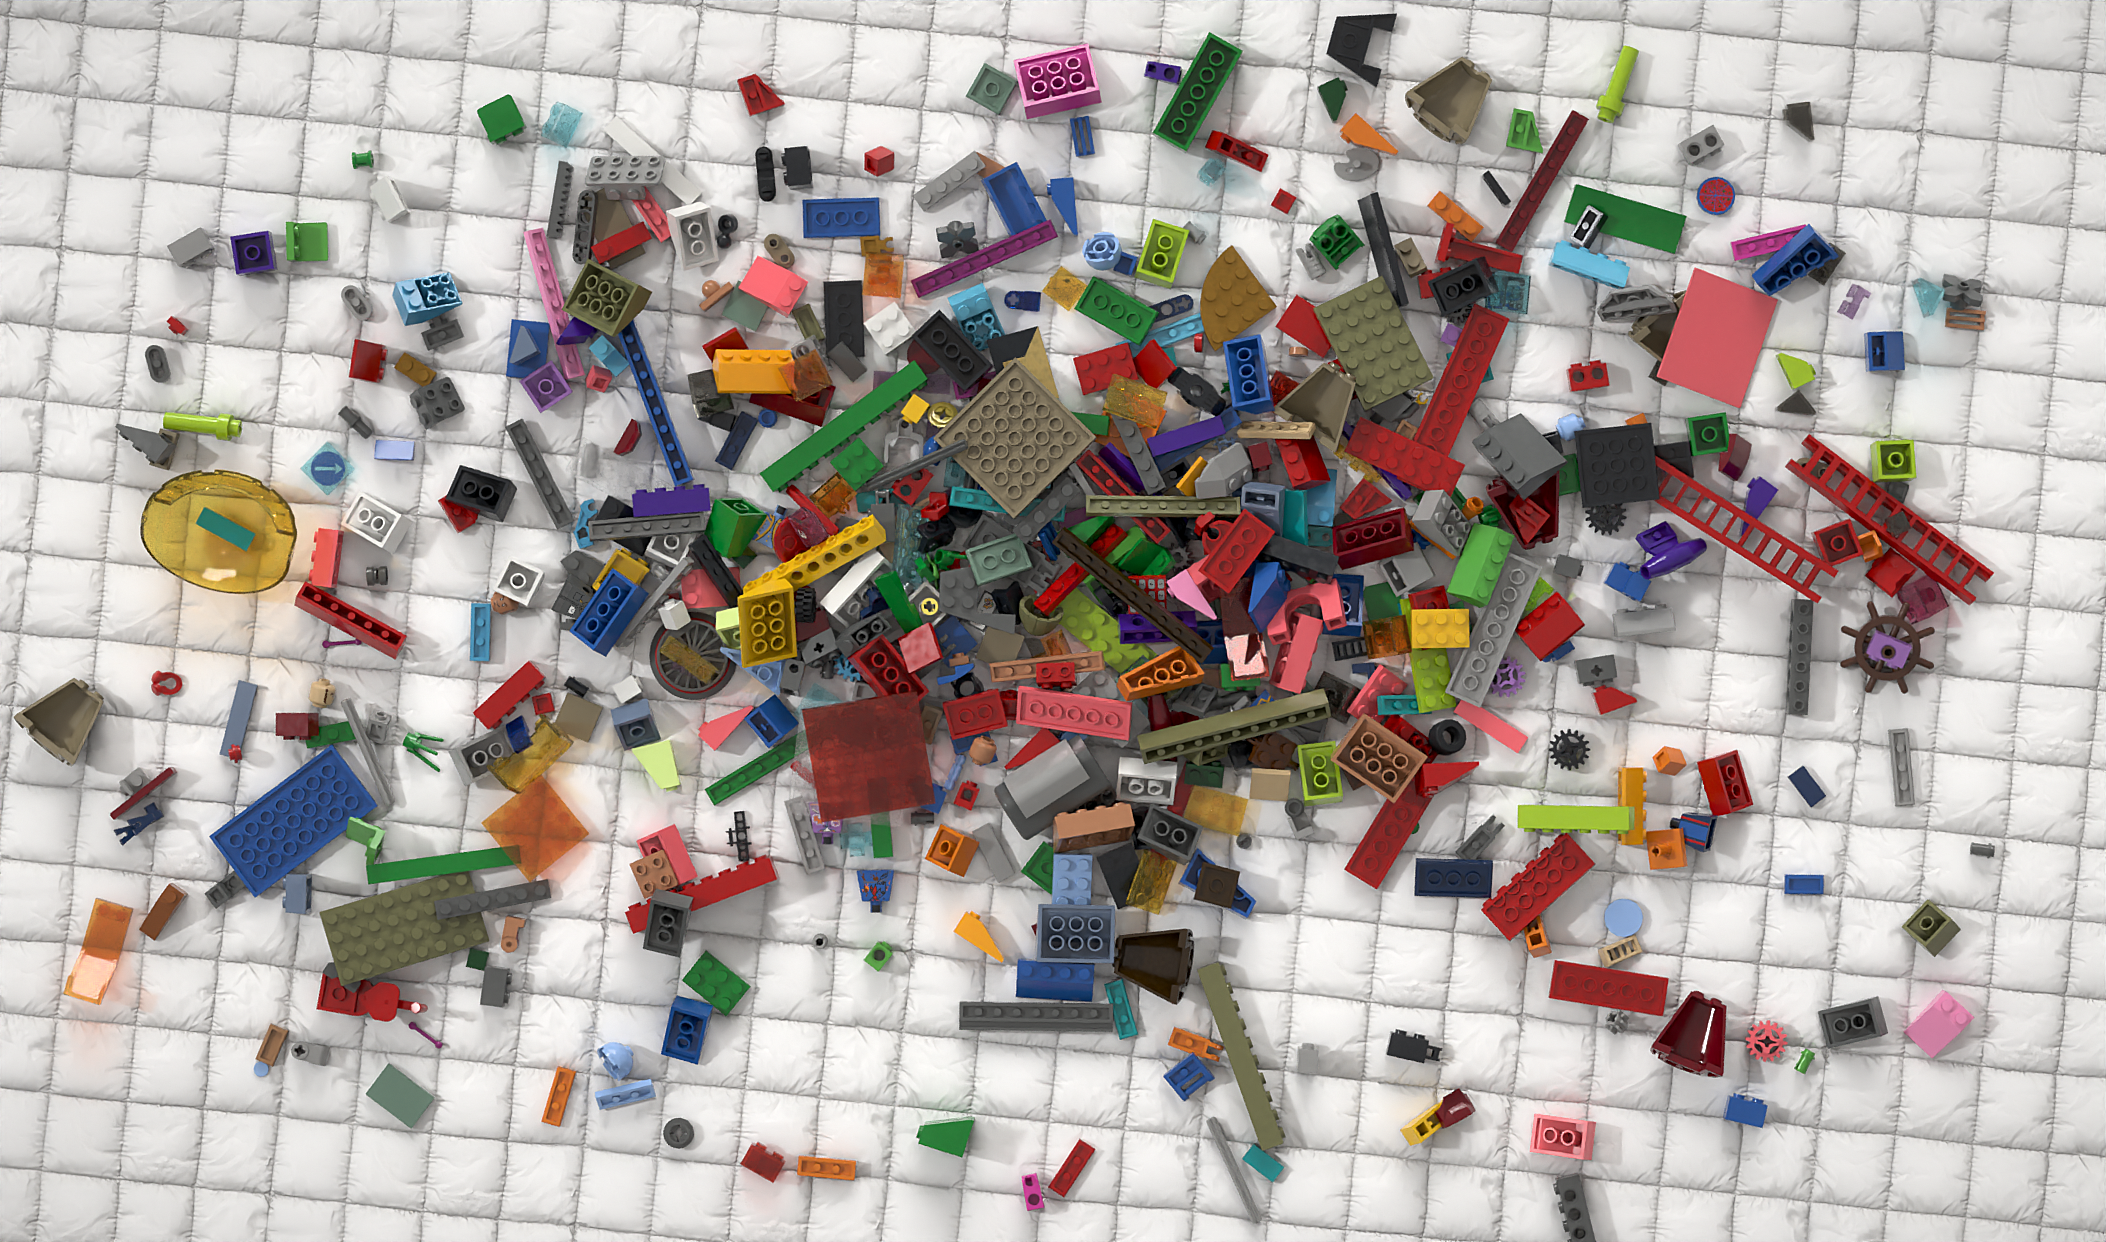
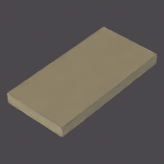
[577,188,646,270]

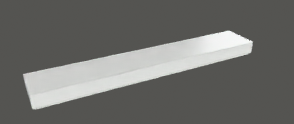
[604,116,702,205]

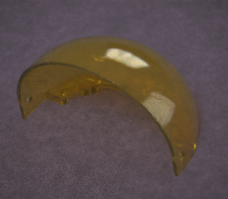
[140,469,297,594]

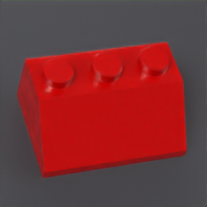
[1274,435,1331,490]
[1515,592,1585,662]
[1697,750,1753,816]

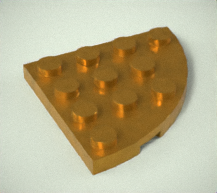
[1200,245,1277,352]

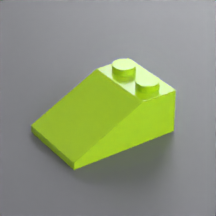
[1134,219,1190,289]
[1297,741,1343,807]

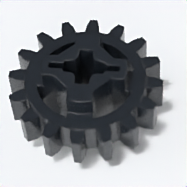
[1585,504,1627,536]
[1548,729,1590,771]

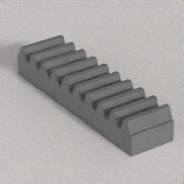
[546,161,574,239]

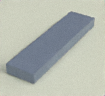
[219,680,258,757]

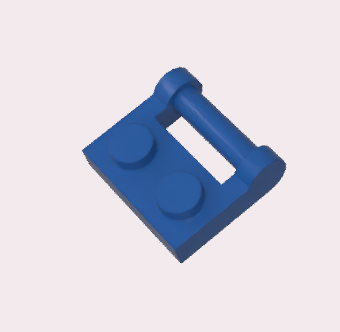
[1163,1052,1215,1102]

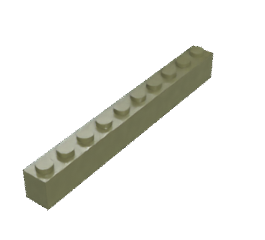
[1137,688,1331,764]
[1197,961,1286,1151]

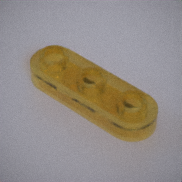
[1333,443,1382,484]

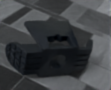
[1168,367,1226,416]

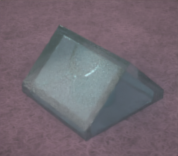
[1912,278,1945,318]

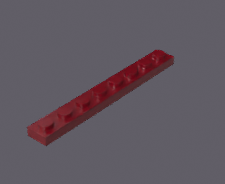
[1495,110,1589,252]

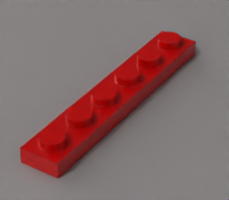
[1033,523,1128,616]

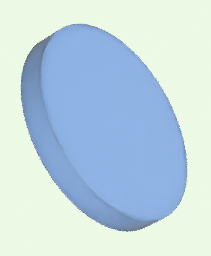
[254,1062,269,1077]

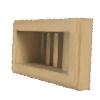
[1598,934,1642,967]

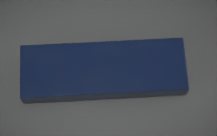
[715,411,759,470]

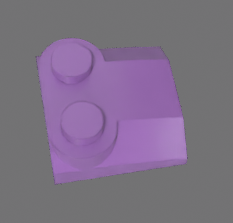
[519,360,573,413]

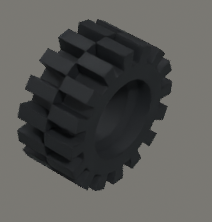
[795,588,817,623]

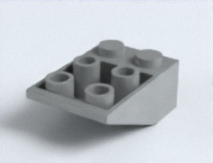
[1412,490,1472,556]

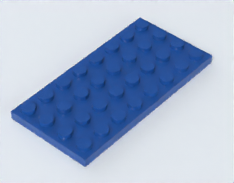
[209,744,378,898]

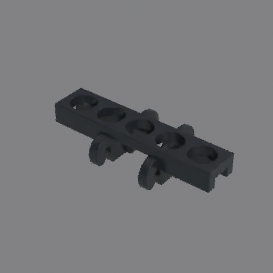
[725,811,752,861]

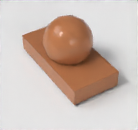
[699,280,734,312]

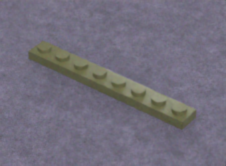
[1086,495,1241,518]

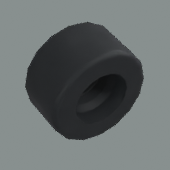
[1428,719,1466,756]

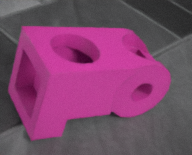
[1021,1173,1045,1211]

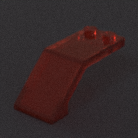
[1219,576,1270,681]

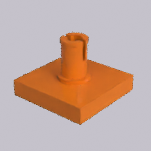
[1646,828,1688,870]

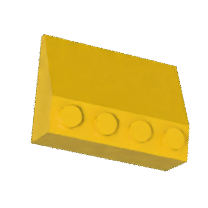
[737,578,797,668]

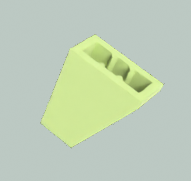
[632,740,681,792]

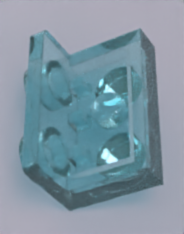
[541,101,583,148]

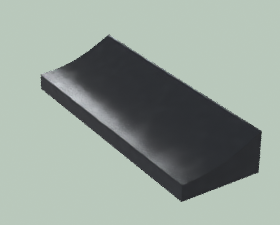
[1357,192,1409,308]

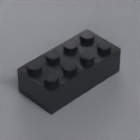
[912,309,993,394]

